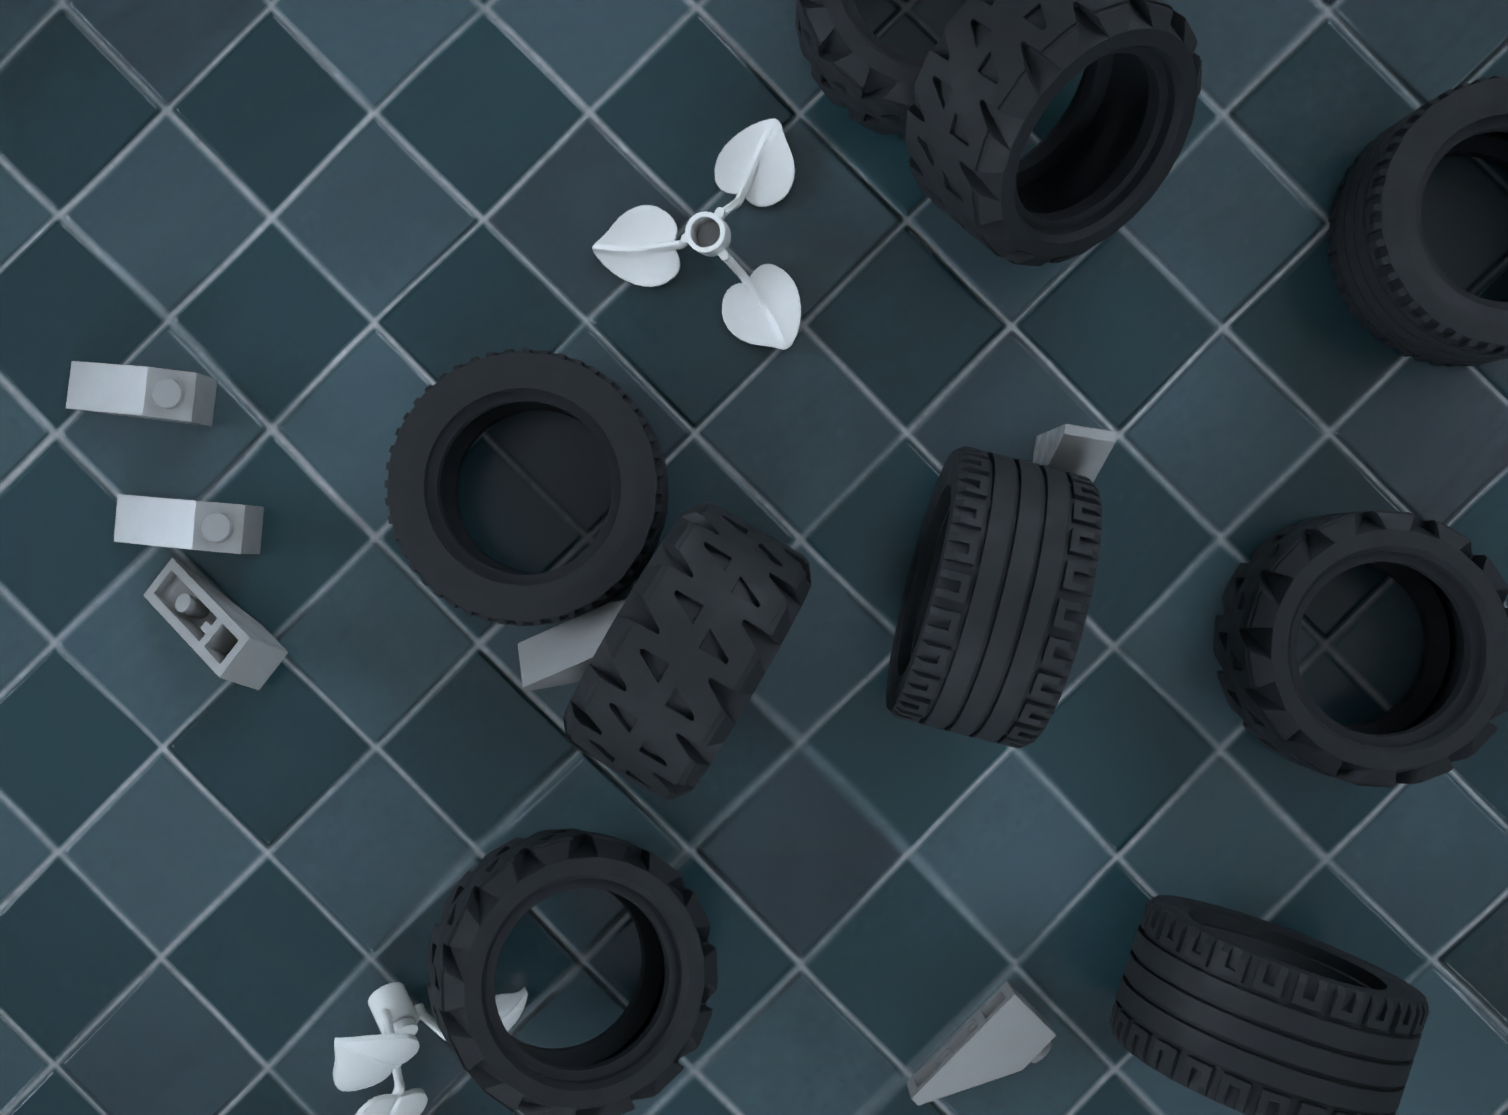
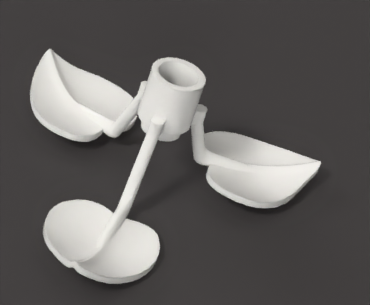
[592,118,801,350]
[333,982,528,1115]

